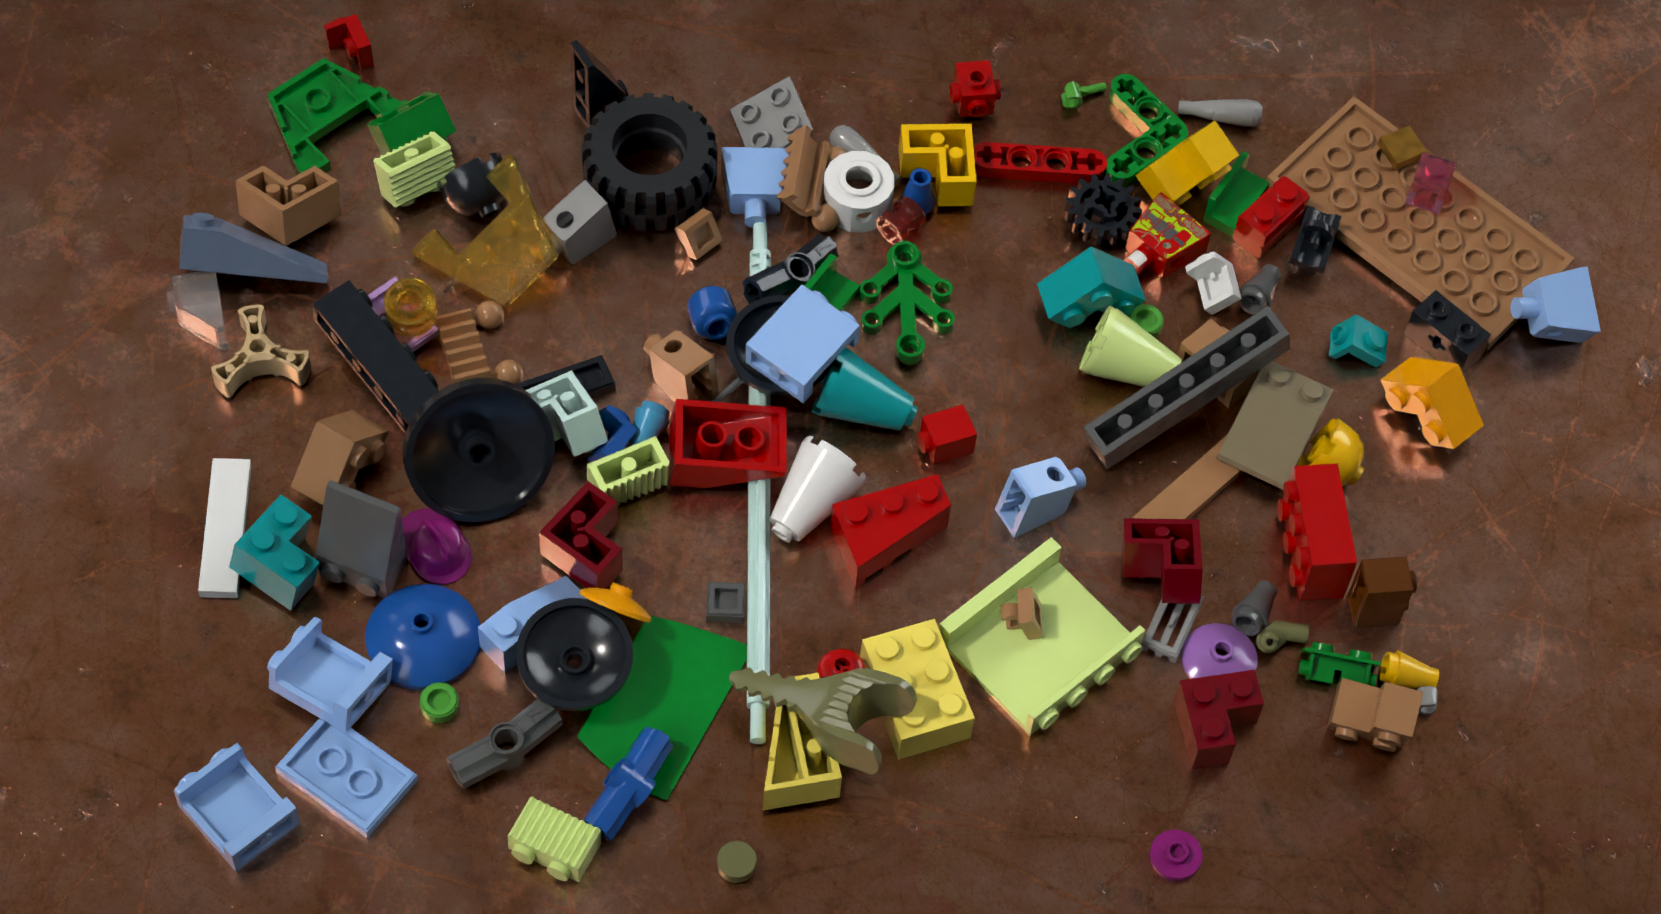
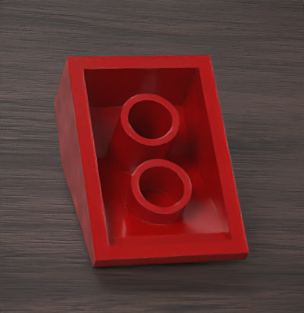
[669,399,787,488]

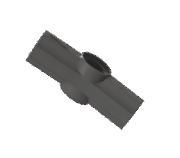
[446,699,563,789]

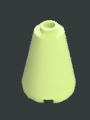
[1079,306,1182,387]

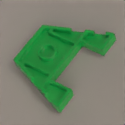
[267,58,408,174]

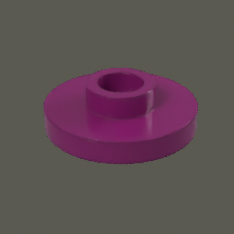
[1149,830,1203,881]

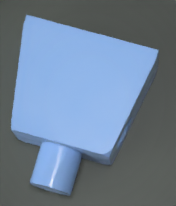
[721,147,789,228]
[1510,267,1601,343]
[995,457,1087,538]

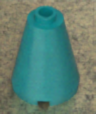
[811,347,918,431]

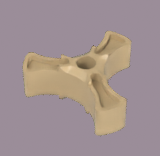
[211,304,311,398]

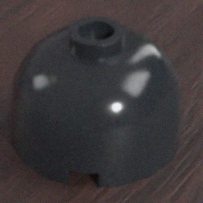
[437,152,511,219]

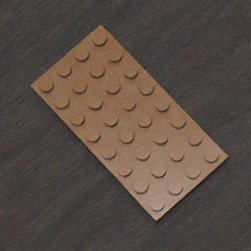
[1266,96,1575,351]

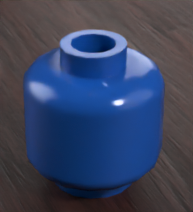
[687,286,738,340]

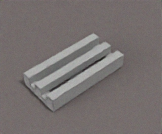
[1141,596,1204,663]

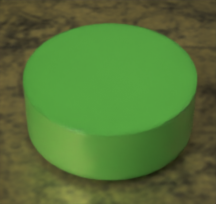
[1128,304,1164,338]
[420,682,459,723]

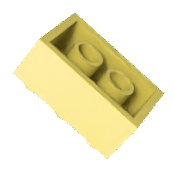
[860,619,975,760]

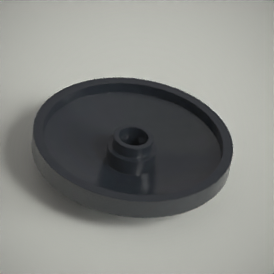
[403,378,555,522]

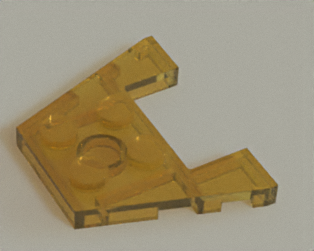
[410,154,558,307]

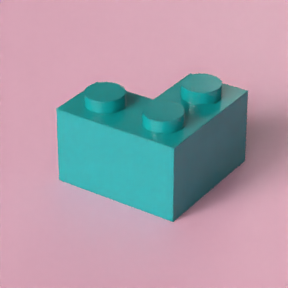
[1037,247,1146,328]
[229,495,320,611]

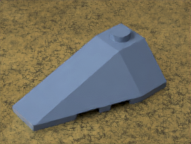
[180,212,328,283]

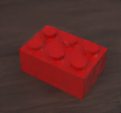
[1277,463,1357,601]

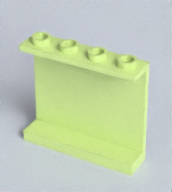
[939,537,1145,736]

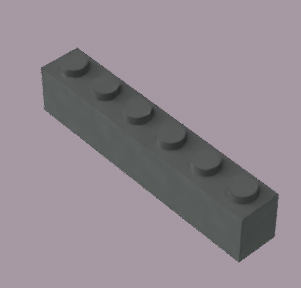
[1084,306,1290,469]

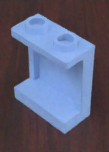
[746,285,860,403]
[267,617,393,733]
[174,743,300,872]

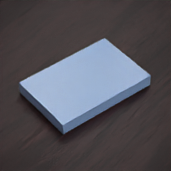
[275,718,418,838]

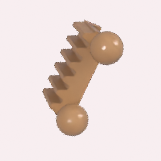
[776,125,847,232]
[435,300,523,384]

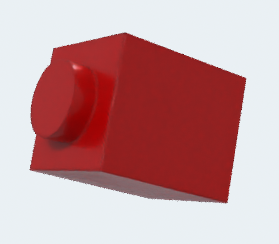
[917,404,977,465]

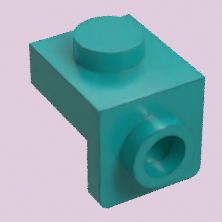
[1329,315,1388,368]

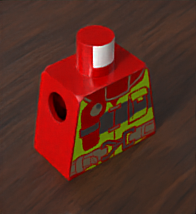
[1124,192,1211,278]

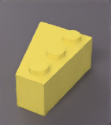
[763,673,842,810]

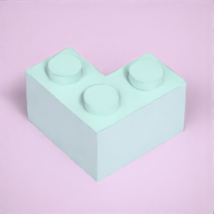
[526,370,608,457]

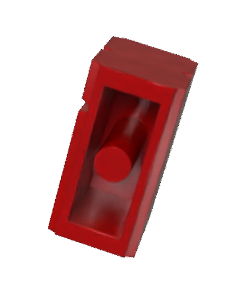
[1233,176,1310,259]

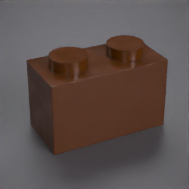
[1348,556,1417,628]

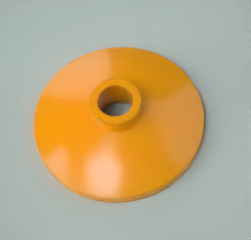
[579,582,652,623]

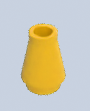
[1379,650,1439,689]

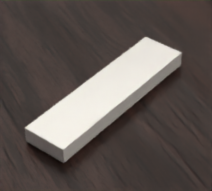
[198,458,252,598]

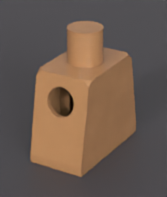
[643,331,719,402]

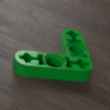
[1105,74,1188,188]

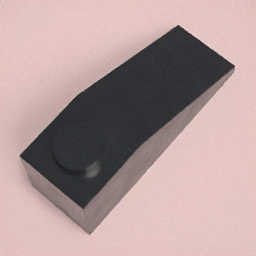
[570,40,629,127]

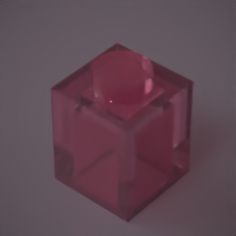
[1405,152,1457,214]

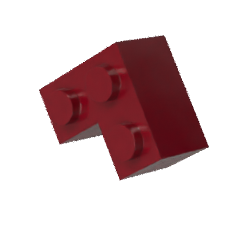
[539,481,623,589]
[1122,518,1203,604]
[1173,669,1264,770]

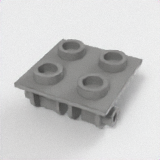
[730,76,814,148]

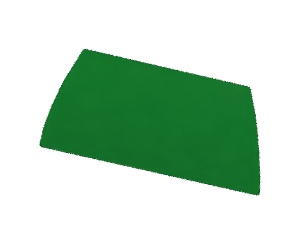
[578,615,747,800]

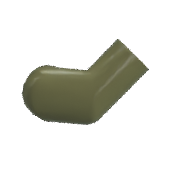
[1256,620,1309,653]

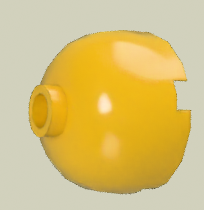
[1297,418,1364,487]

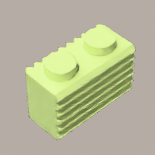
[373,132,455,208]
[587,436,670,506]
[507,797,601,882]

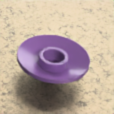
[1181,623,1258,679]

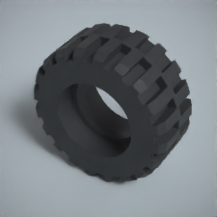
[582,93,718,231]

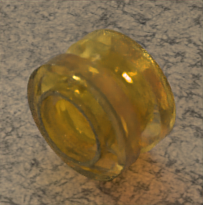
[384,278,438,337]

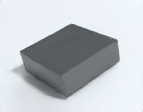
[706,582,745,623]

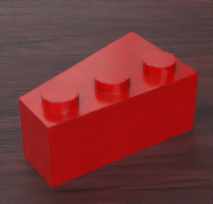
[830,474,951,589]

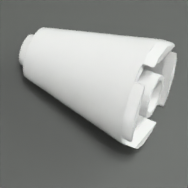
[769,436,867,543]

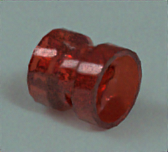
[876,196,926,245]

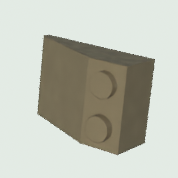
[1217,361,1334,490]

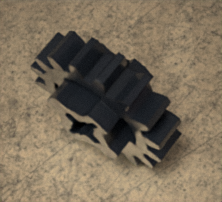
[1064,174,1142,246]

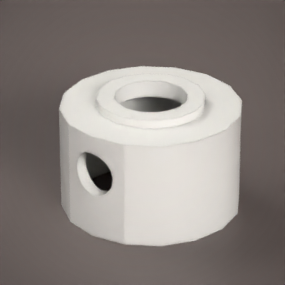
[822,151,894,233]

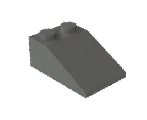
[316,480,408,598]

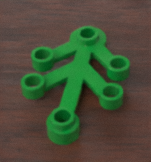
[859,241,955,365]

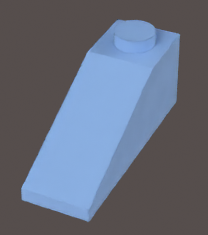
[478,576,587,673]

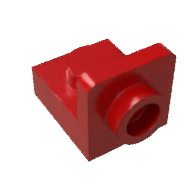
[324,14,374,70]

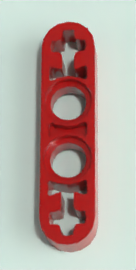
[974,142,1108,184]

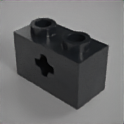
[1404,290,1491,374]

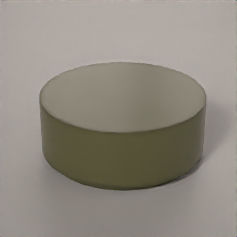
[717,841,757,883]

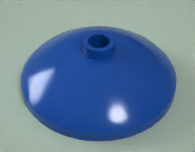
[365,584,480,690]

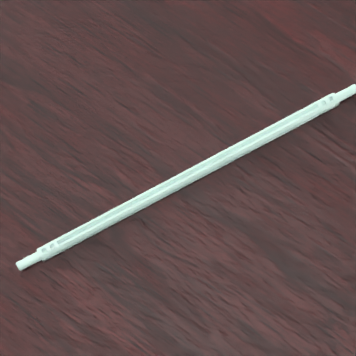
[747,222,771,744]

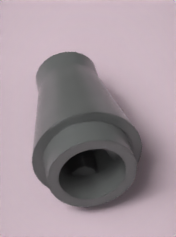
[1238,264,1282,315]
[1232,581,1278,636]

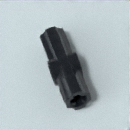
[742,234,839,304]

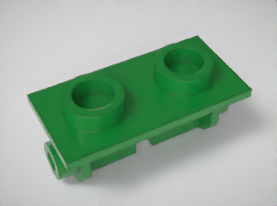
[1298,642,1381,687]

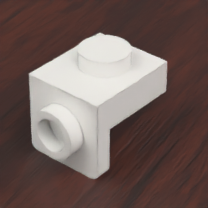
[1185,252,1242,315]

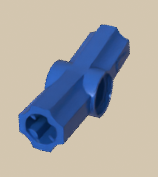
[583,726,673,842]

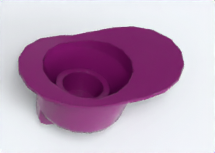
[402,508,472,585]

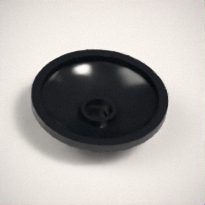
[726,295,835,395]
[516,598,633,711]

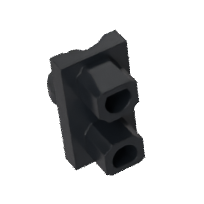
[1289,206,1342,275]

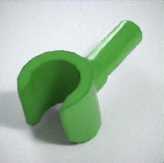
[1061,82,1107,109]

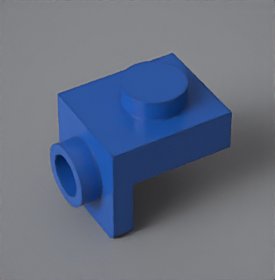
[587,405,638,462]

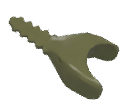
[729,667,917,775]

